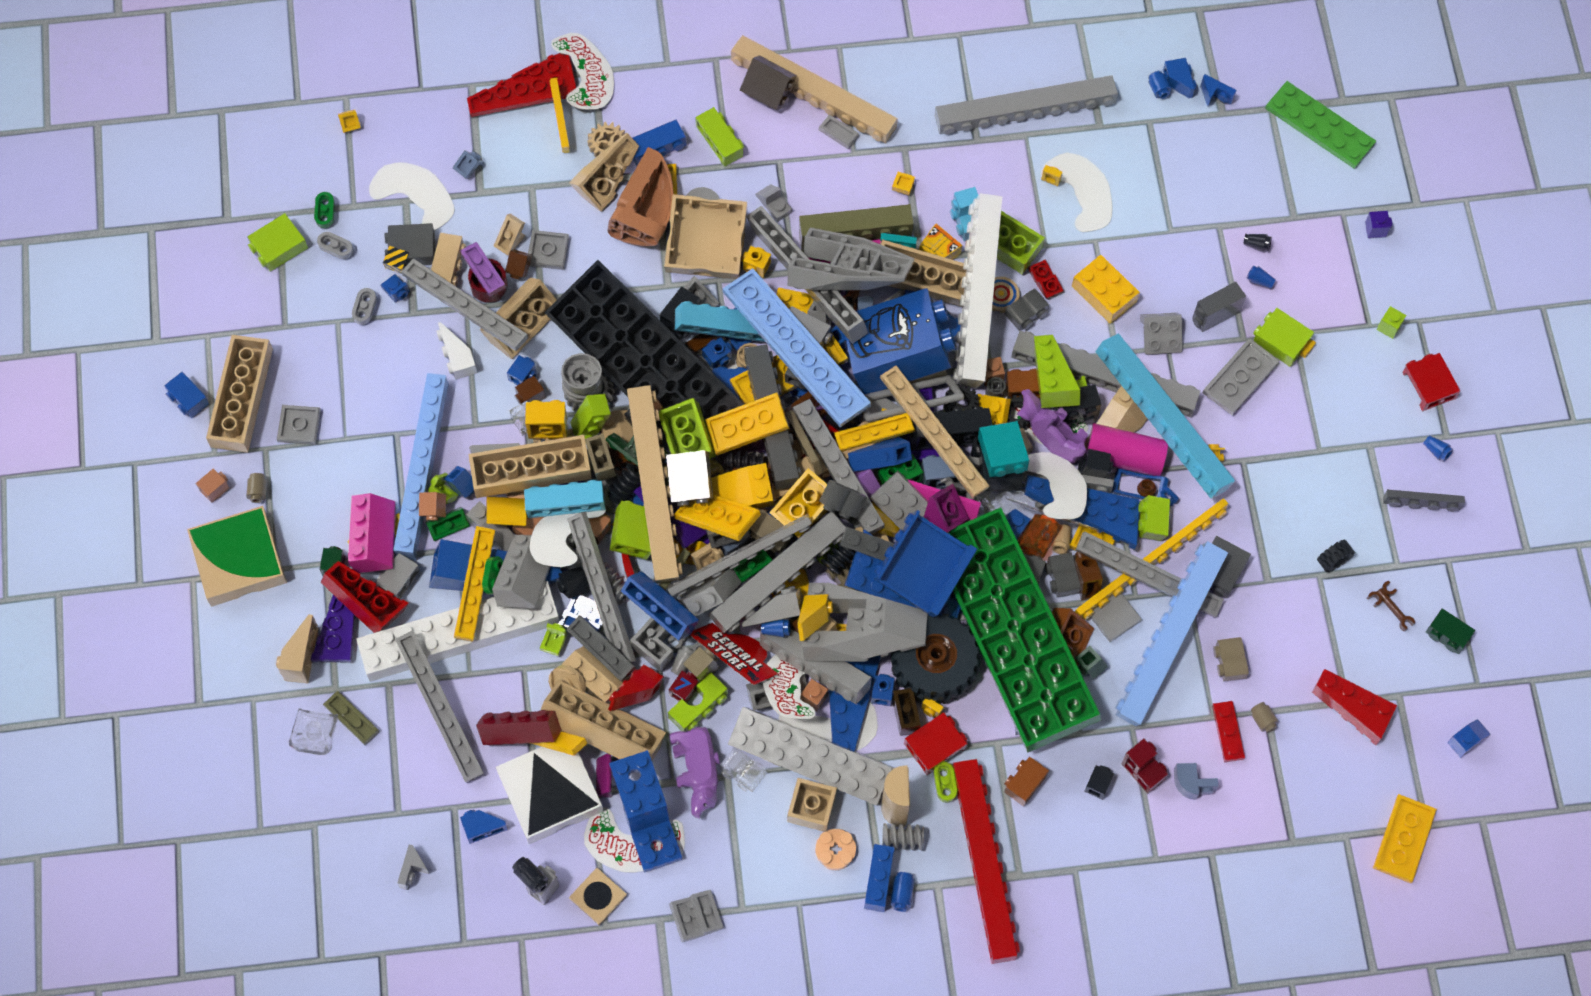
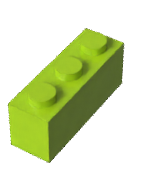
[695,107,744,167]
[570,394,611,443]

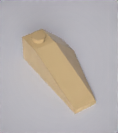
[569,133,639,211]
[1084,385,1148,449]

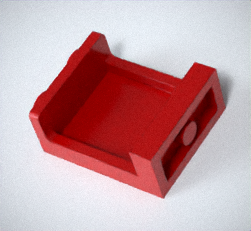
[1402,353,1460,412]
[904,712,967,776]

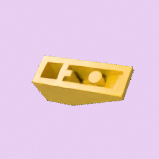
[798,594,833,641]

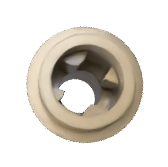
[1051,524,1071,554]

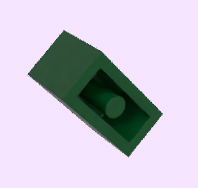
[1426,608,1476,654]

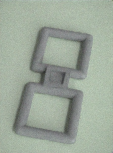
[862,375,965,422]

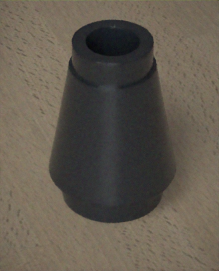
[1243,233,1272,252]

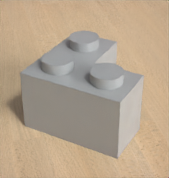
[630,618,674,672]

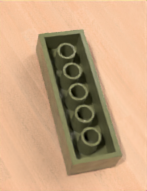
[799,204,913,253]

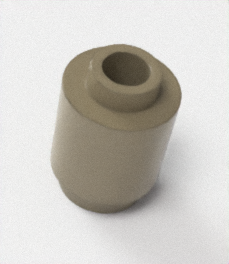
[246,473,267,503]
[1251,702,1279,733]

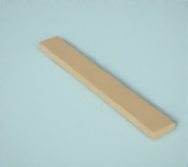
[880,366,989,498]

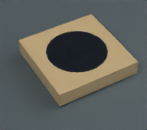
[569,868,627,926]

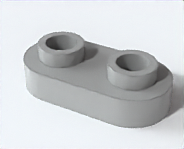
[317,232,353,259]
[352,288,377,325]

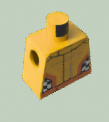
[919,224,962,260]

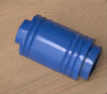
[890,872,915,912]

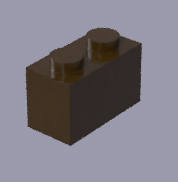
[892,688,921,736]

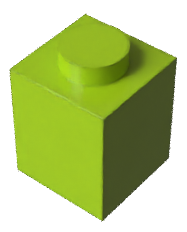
[1376,306,1407,339]

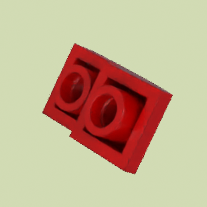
[1028,259,1063,299]

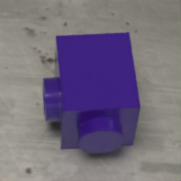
[1365,211,1392,239]

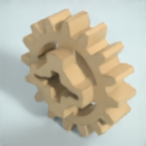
[587,122,625,157]

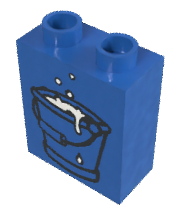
[845,288,956,394]

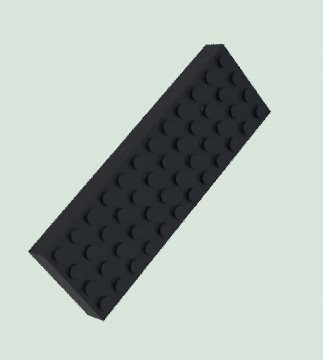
[544,260,744,460]

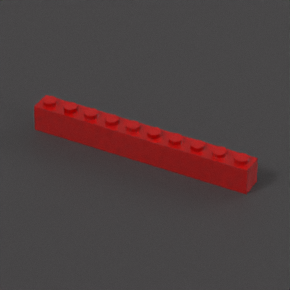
[953,759,1020,964]

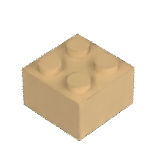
[787,778,837,832]

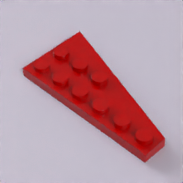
[467,53,576,117]

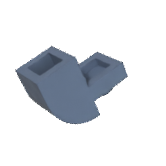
[1174,763,1219,800]

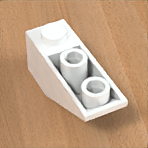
[436,322,477,380]

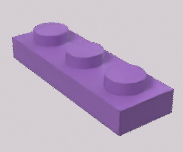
[460,241,506,297]

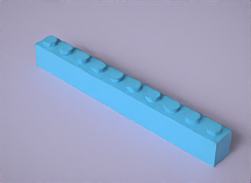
[1095,333,1235,499]

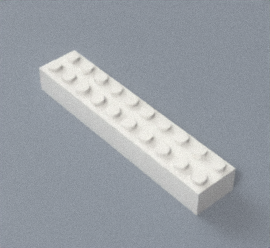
[953,193,1002,389]
[356,581,560,682]

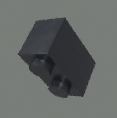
[1077,449,1113,478]

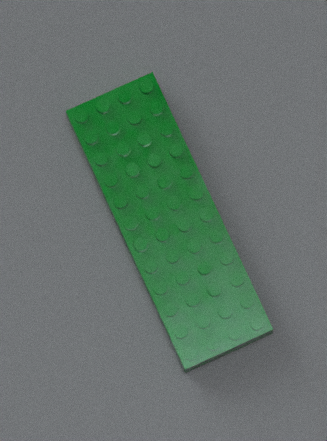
[947,507,1101,753]

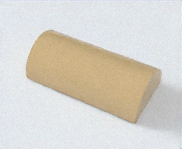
[881,766,910,827]

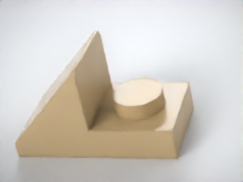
[494,213,525,256]

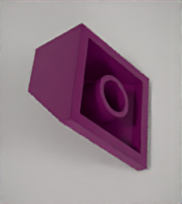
[924,484,968,532]

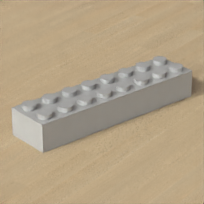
[708,512,845,634]
[728,707,894,805]

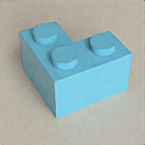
[950,187,978,241]

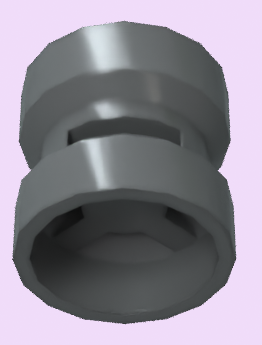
[985,377,1006,398]

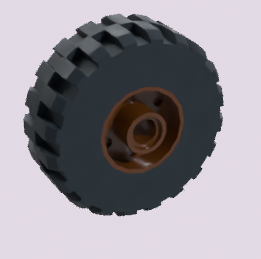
[891,613,981,704]

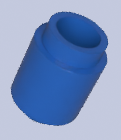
[1148,71,1172,99]

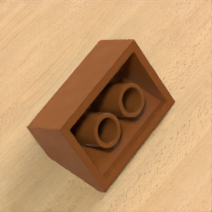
[1052,608,1094,667]

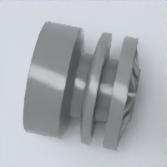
[561,353,602,404]

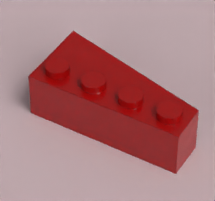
[321,561,408,633]
[1312,669,1397,745]

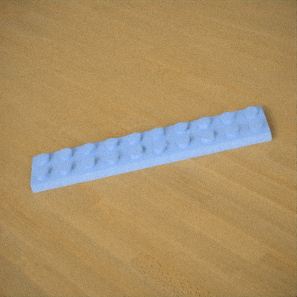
[723,269,871,427]

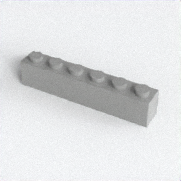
[760,629,871,704]

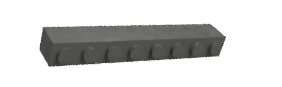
[744,344,802,490]

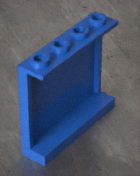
[873,510,977,617]

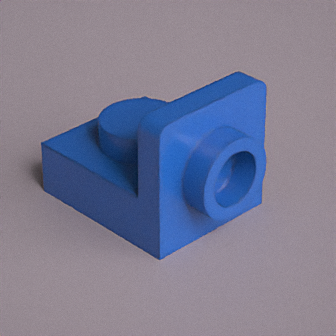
[380,274,410,303]

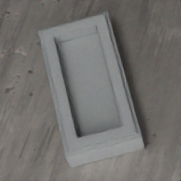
[819,114,859,149]

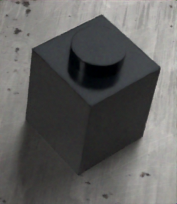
[557,567,590,599]
[1084,765,1114,800]

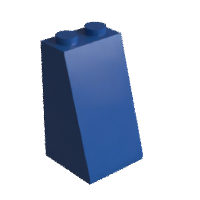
[429,539,508,593]

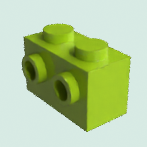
[1138,495,1170,541]

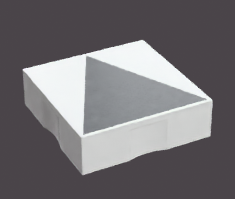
[496,747,603,845]

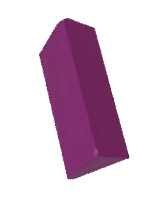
[596,753,612,798]

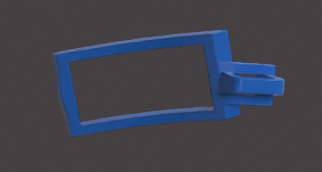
[1112,469,1179,506]

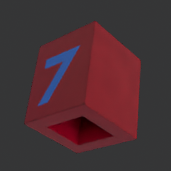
[668,671,699,703]

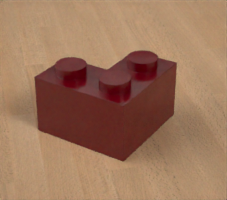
[1121,738,1168,794]

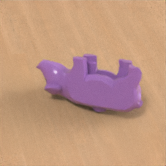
[1017,389,1088,464]
[670,727,720,819]

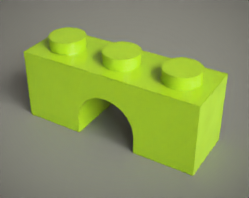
[668,673,728,732]

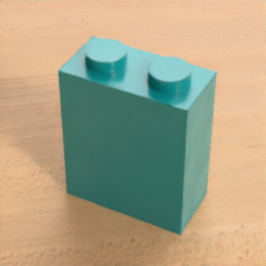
[978,421,1029,477]

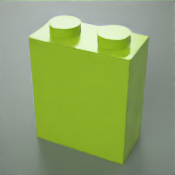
[247,213,308,272]
[1253,308,1314,367]
[610,501,651,560]

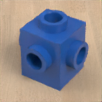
[702,337,733,370]

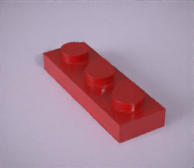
[1212,701,1245,763]

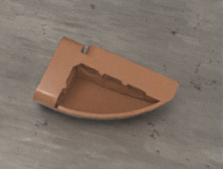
[607,147,674,246]

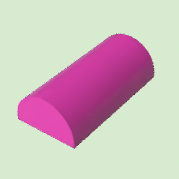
[1086,423,1168,476]

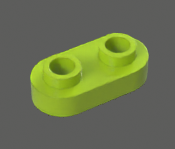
[933,762,957,803]

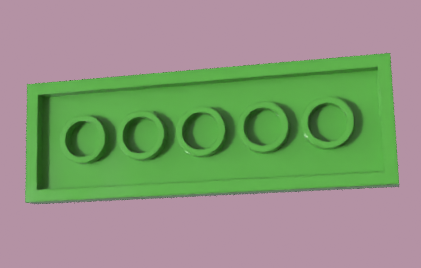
[1265,81,1376,169]

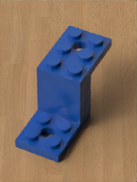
[609,750,683,873]

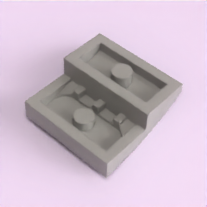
[669,890,723,943]

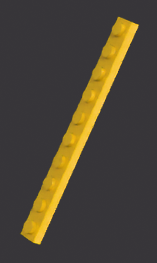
[1075,498,1229,620]

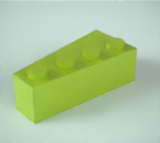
[1034,335,1080,408]

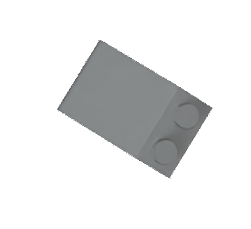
[742,586,803,627]

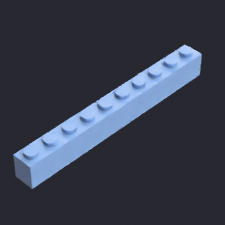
[393,373,449,561]
[1115,541,1228,726]

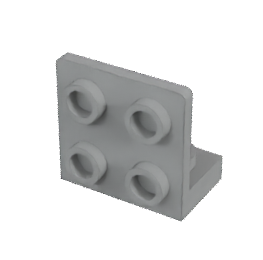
[1140,312,1182,354]

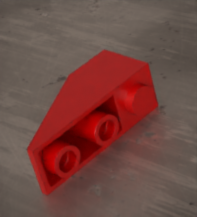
[608,665,663,711]

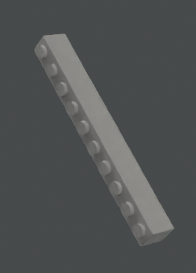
[935,75,1118,134]
[747,206,868,344]
[1011,331,1201,418]

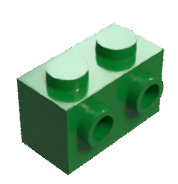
[878,454,924,485]

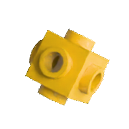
[741,246,771,278]

